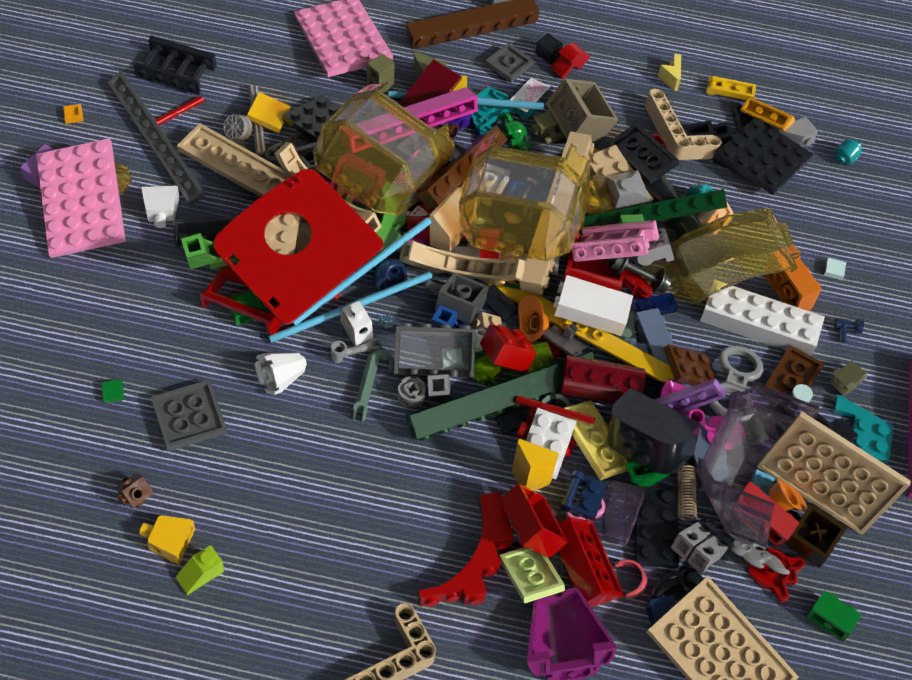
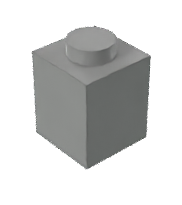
[428,374,451,397]

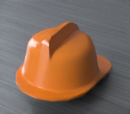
[518,295,549,342]
[768,478,807,511]

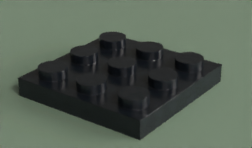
[283,95,358,142]

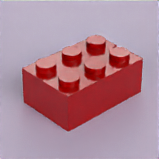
[563,253,626,291]
[501,483,568,558]

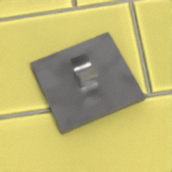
[542,324,591,356]

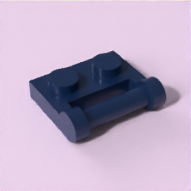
[560,470,608,522]

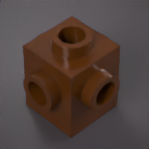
[116,473,154,508]

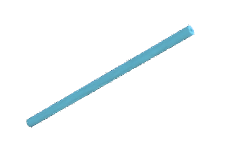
[388,91,544,110]
[293,217,432,326]
[269,271,432,343]

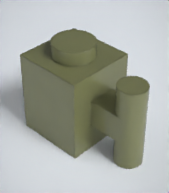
[531,111,565,145]

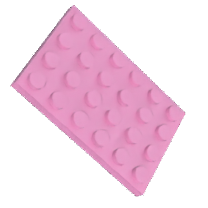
[294,0,393,77]
[36,138,126,258]

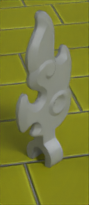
[723,524,790,574]

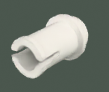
[475,328,486,352]

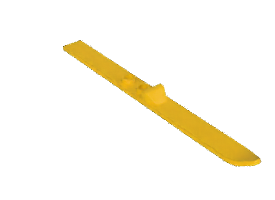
[484,281,675,384]

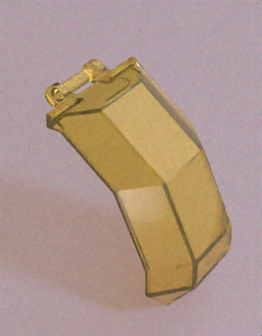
[664,207,801,304]

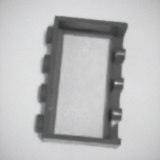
[394,323,476,378]

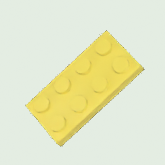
[565,400,630,480]

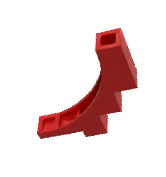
[418,491,514,607]

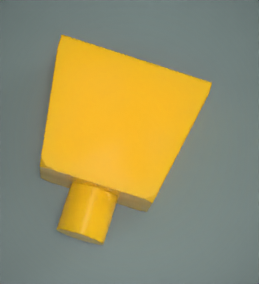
[139,515,195,565]

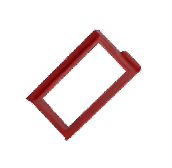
[200,265,282,335]

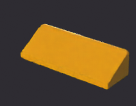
[740,96,795,131]

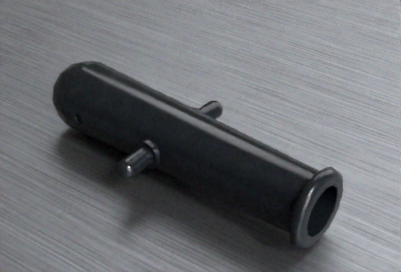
[641,175,727,269]
[173,213,240,248]

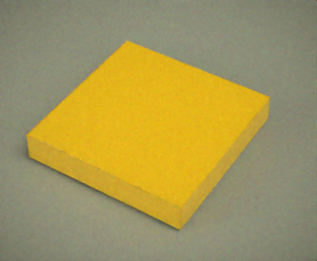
[247,92,291,133]

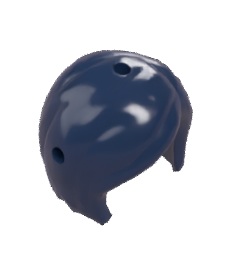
[373,259,407,296]

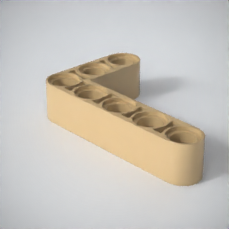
[645,89,721,160]
[345,603,436,680]

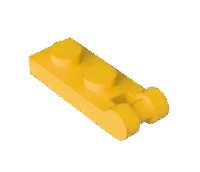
[706,76,756,100]

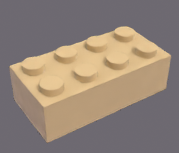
[584,145,653,211]

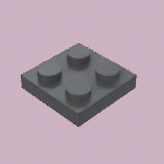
[485,43,534,83]

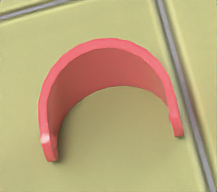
[615,560,648,598]

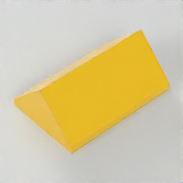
[512,439,559,491]

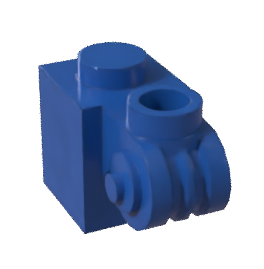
[431,305,473,343]

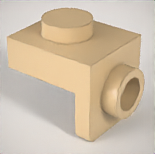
[471,312,502,330]

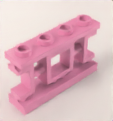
[571,220,659,261]

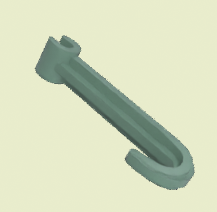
[352,350,394,422]

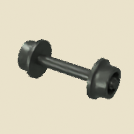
[608,257,672,293]

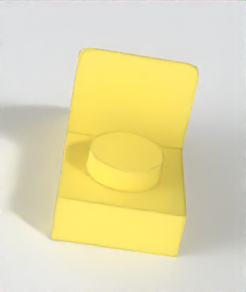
[658,54,681,91]

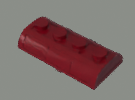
[560,355,646,404]

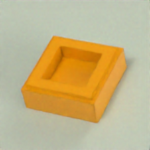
[63,104,84,124]

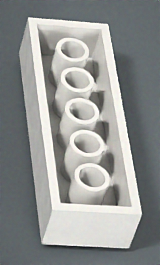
[700,280,825,356]

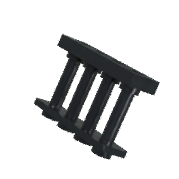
[133,35,217,95]

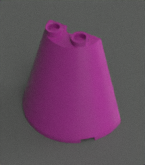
[527,587,617,680]

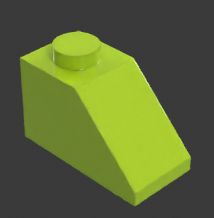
[175,545,224,595]

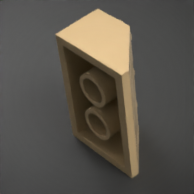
[430,187,477,252]

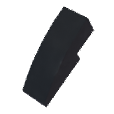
[681,120,732,145]

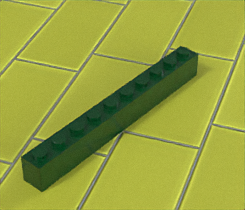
[405,352,595,441]

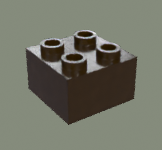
[784,504,847,568]

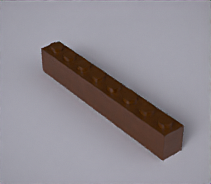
[406,0,539,49]

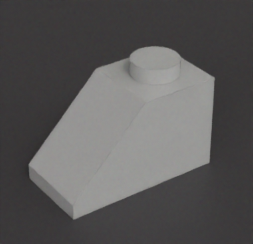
[777,117,818,147]

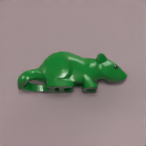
[500,112,531,157]

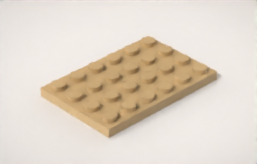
[757,411,911,535]
[646,576,799,680]

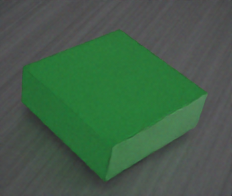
[102,379,125,403]

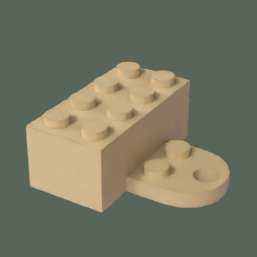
[264,191,312,255]

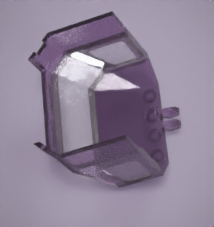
[697,384,819,547]

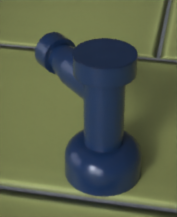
[834,317,864,343]

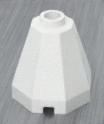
[254,353,307,395]

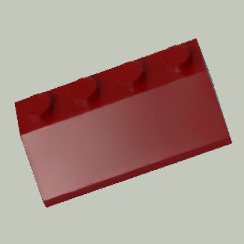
[559,517,625,607]

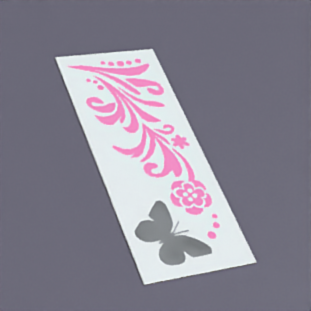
[510,78,551,112]

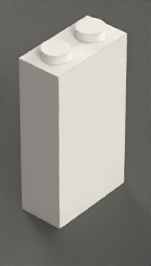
[553,275,633,336]

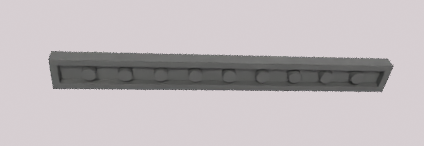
[107,71,206,205]

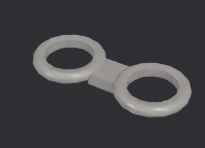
[709,346,763,421]

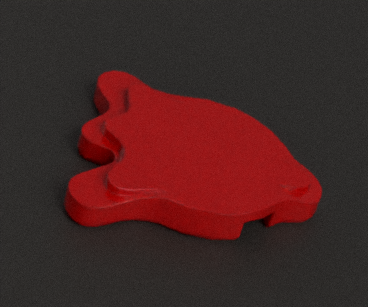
[743,548,805,603]

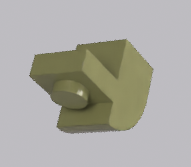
[829,360,868,395]

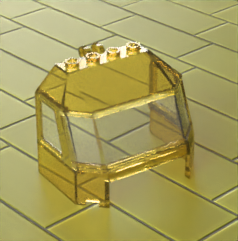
[313,81,455,216]
[459,130,590,261]

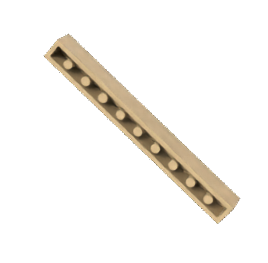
[519,131,594,295]

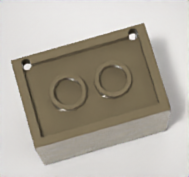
[546,78,618,145]

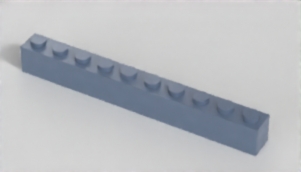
[635,308,727,489]

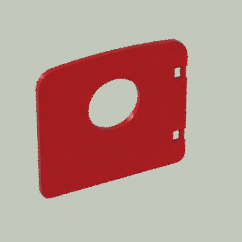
[214,169,384,325]

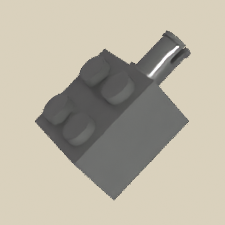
[424,272,489,324]

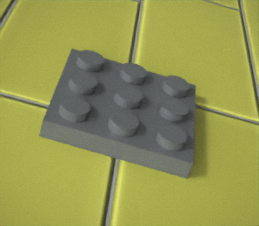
[151,380,228,451]

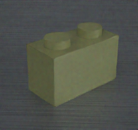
[367,53,395,97]

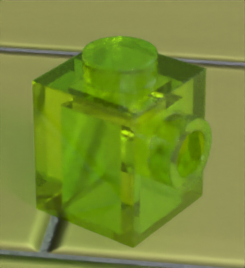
[528,342,553,372]
[474,354,504,386]

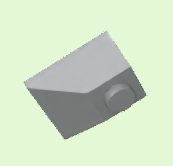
[604,170,650,208]

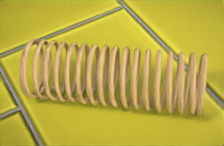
[677,465,697,521]

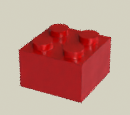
[480,324,537,372]

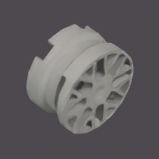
[223,114,252,140]
[398,376,426,408]

